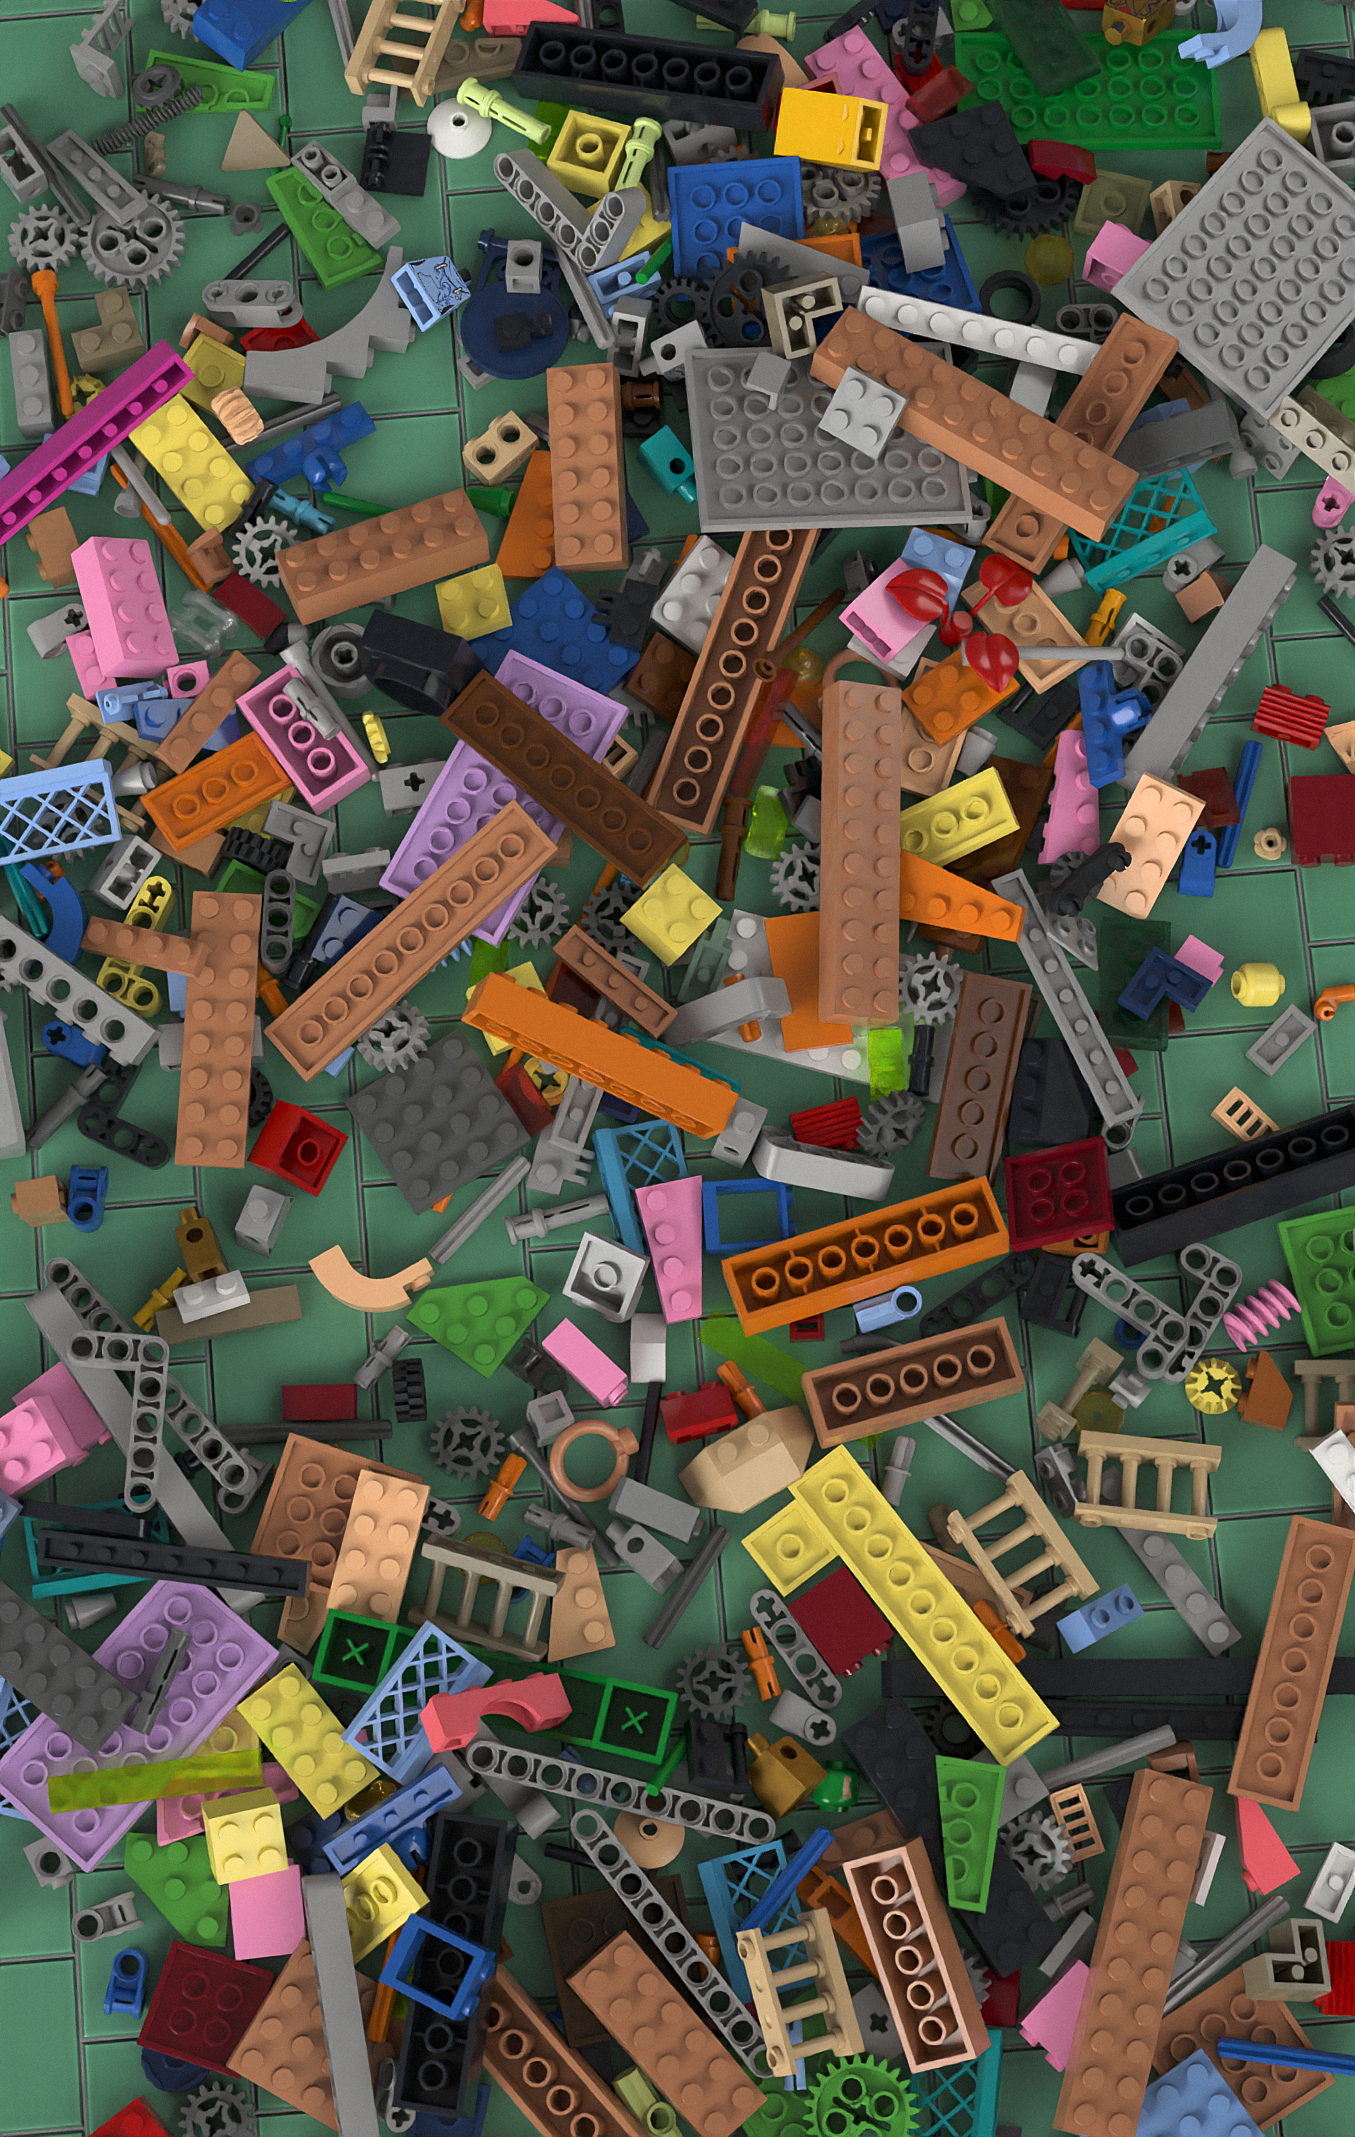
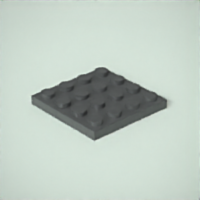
[344,1028,533,1216]

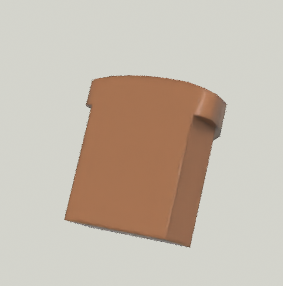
[179,312,236,350]
[185,526,238,585]
[1175,570,1232,624]
[1146,1740,1200,1783]

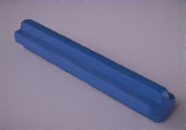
[1215,740,1263,869]
[734,1826,835,1941]
[1217,2037,1355,2076]

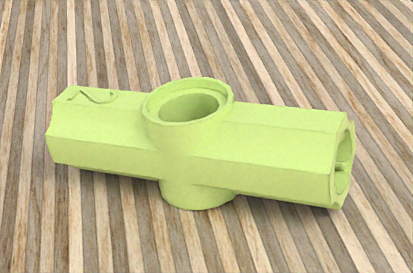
[611,2064,683,2137]

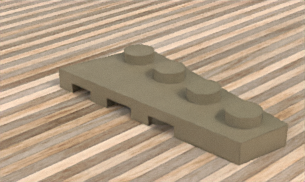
[387,38,522,102]

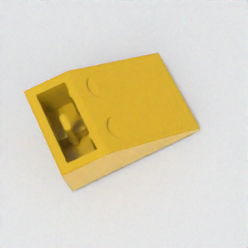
[774,87,889,173]

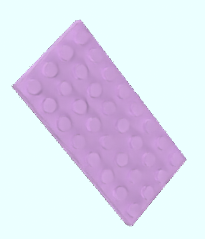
[379,649,630,948]
[0,1580,282,1874]

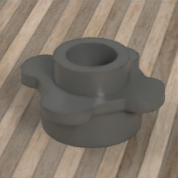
[229,202,264,236]

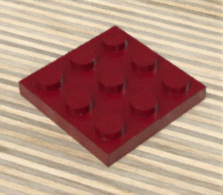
[1003,1135,1115,1253]
[136,1939,276,2079]

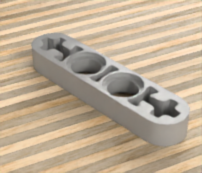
[750,1590,842,1710]

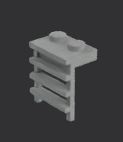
[69,0,134,100]
[322,847,400,911]

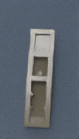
[153,1284,303,1346]

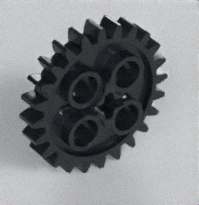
[971,151,1078,242]
[698,250,800,348]

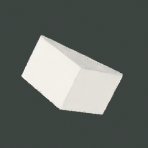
[630,1313,666,1383]

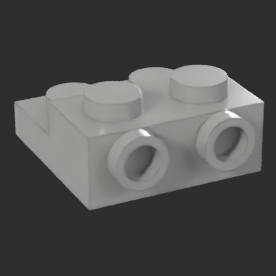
[562,1229,651,1323]

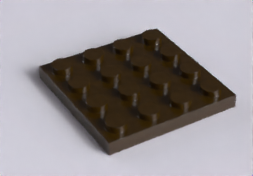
[539,1873,710,2049]

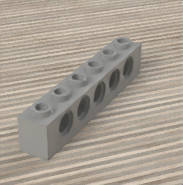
[0,912,163,1066]

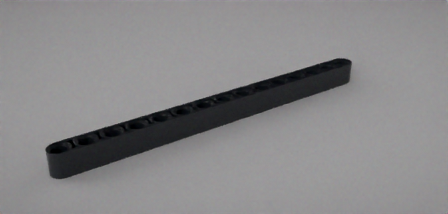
[881,1657,1355,1698]

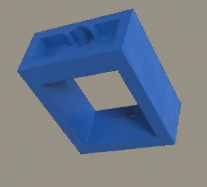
[702,1178,796,1256]
[379,1913,496,2020]

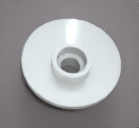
[427,97,492,159]

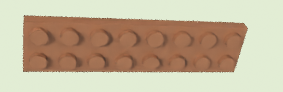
[981,312,1179,575]
[175,891,263,1169]
[1226,1515,1355,1812]

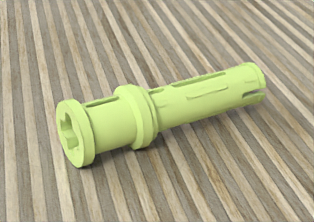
[696,9,796,42]
[457,77,551,145]
[614,117,662,191]

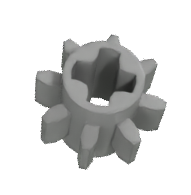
[1108,1366,1152,1410]

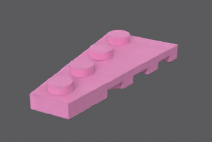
[1037,730,1100,865]
[634,1175,702,1325]
[156,1762,300,1846]

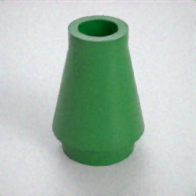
[466,486,516,519]

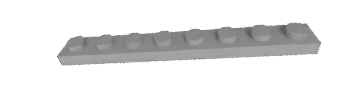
[988,869,1143,1128]

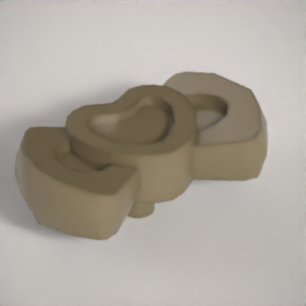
[143,131,167,179]
[927,1503,965,1554]

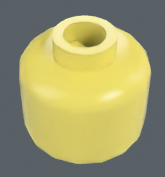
[1231,963,1285,1007]

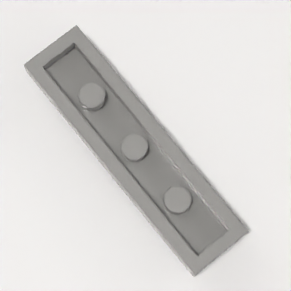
[45,129,148,225]

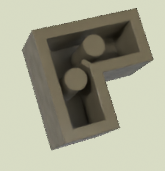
[761,271,843,360]
[71,286,147,377]
[1242,1918,1332,2002]

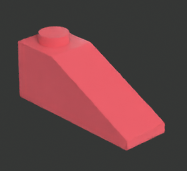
[483,0,584,38]
[1233,1795,1301,1895]

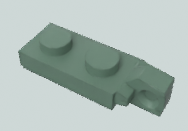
[675,916,733,1005]

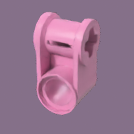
[1312,474,1355,530]

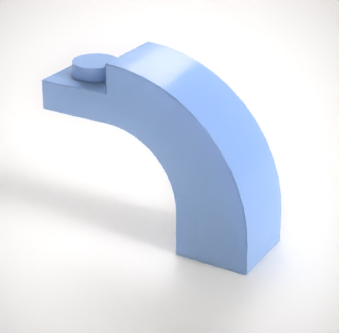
[1178,0,1262,69]

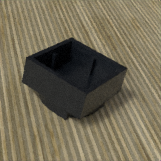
[358,609,494,718]

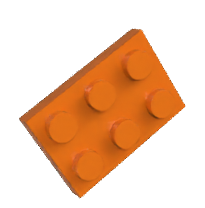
[901,648,1020,749]

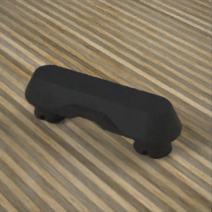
[1050,842,1132,917]

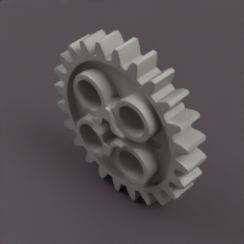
[801,161,881,229]
[79,189,187,293]

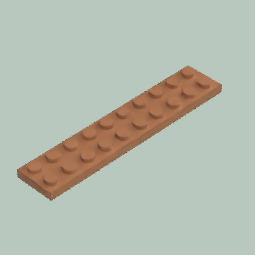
[263,799,561,1083]

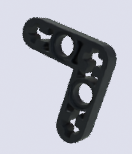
[77,1056,170,1170]

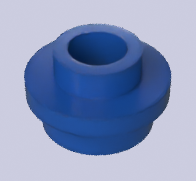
[1114,1315,1148,1350]

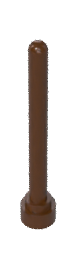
[752,589,845,682]

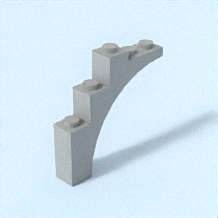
[242,246,416,405]

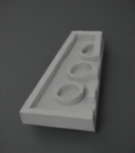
[733,222,871,304]

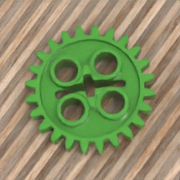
[803,2052,922,2137]

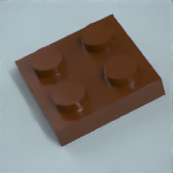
[621,631,698,726]

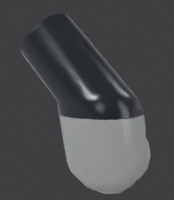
[568,299,592,343]
[263,622,313,656]

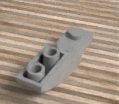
[290,139,401,250]

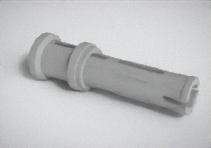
[504,1192,610,1246]

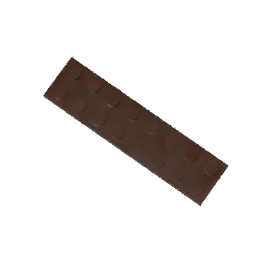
[438,669,689,891]

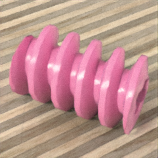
[1222,1279,1301,1353]

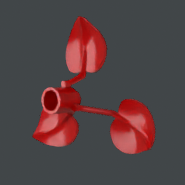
[885,553,1033,694]

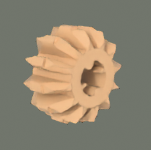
[211,386,264,445]

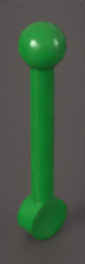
[270,114,292,176]

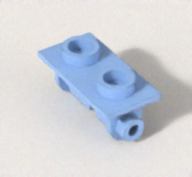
[95,681,168,725]

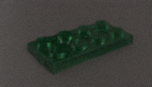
[982,0,1102,98]
[1098,916,1171,1052]

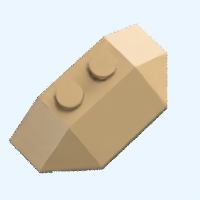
[678,1405,816,1514]

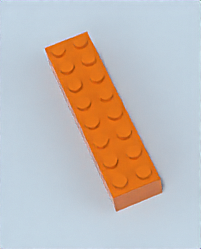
[460,971,739,1140]
[721,1175,1009,1337]

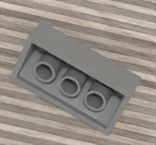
[0,1009,26,1160]

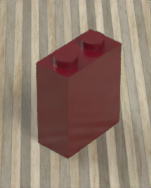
[1286,774,1355,868]
[787,1565,894,1679]

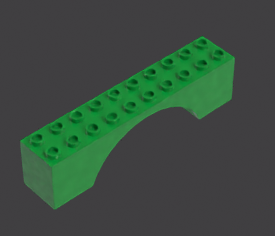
[311,1608,679,1766]

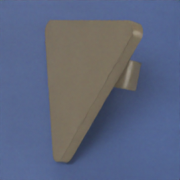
[221,109,291,172]

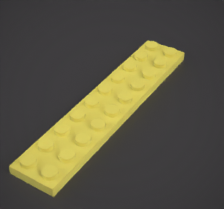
[787,1444,1060,1767]

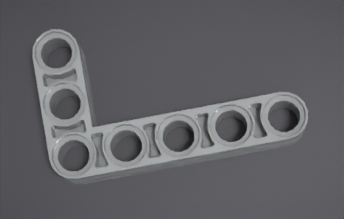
[493,148,646,272]
[66,1330,169,1513]

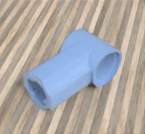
[853,1286,923,1334]

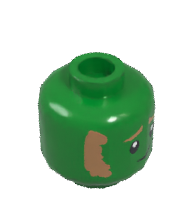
[812,1760,859,1812]

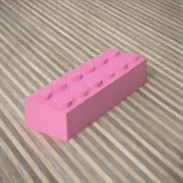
[803,25,967,208]

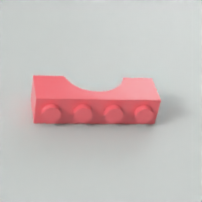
[420,1672,572,1754]

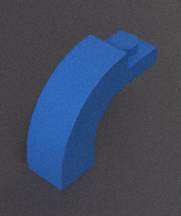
[19,862,88,971]

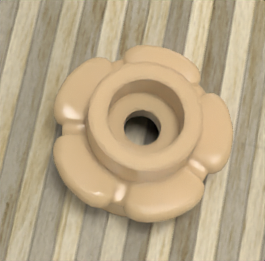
[1254,827,1287,860]

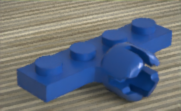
[244,401,377,492]
[1077,660,1152,789]
[320,1761,463,1875]

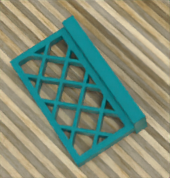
[1067,467,1218,596]
[23,1494,171,1599]
[910,2029,1004,2137]

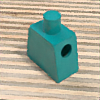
[636,425,698,505]

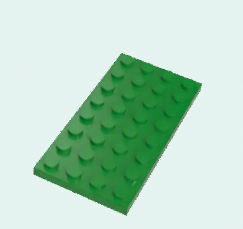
[954,30,1222,152]

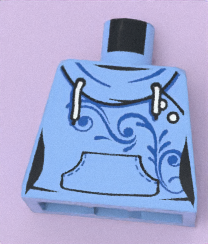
[390,256,472,332]

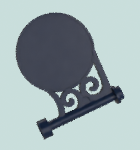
[460,228,603,380]

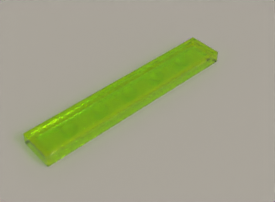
[696,1309,885,1451]
[47,1748,265,1814]

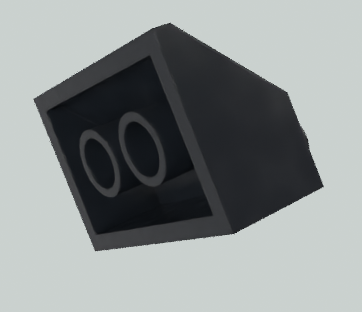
[1008,1038,1094,1148]

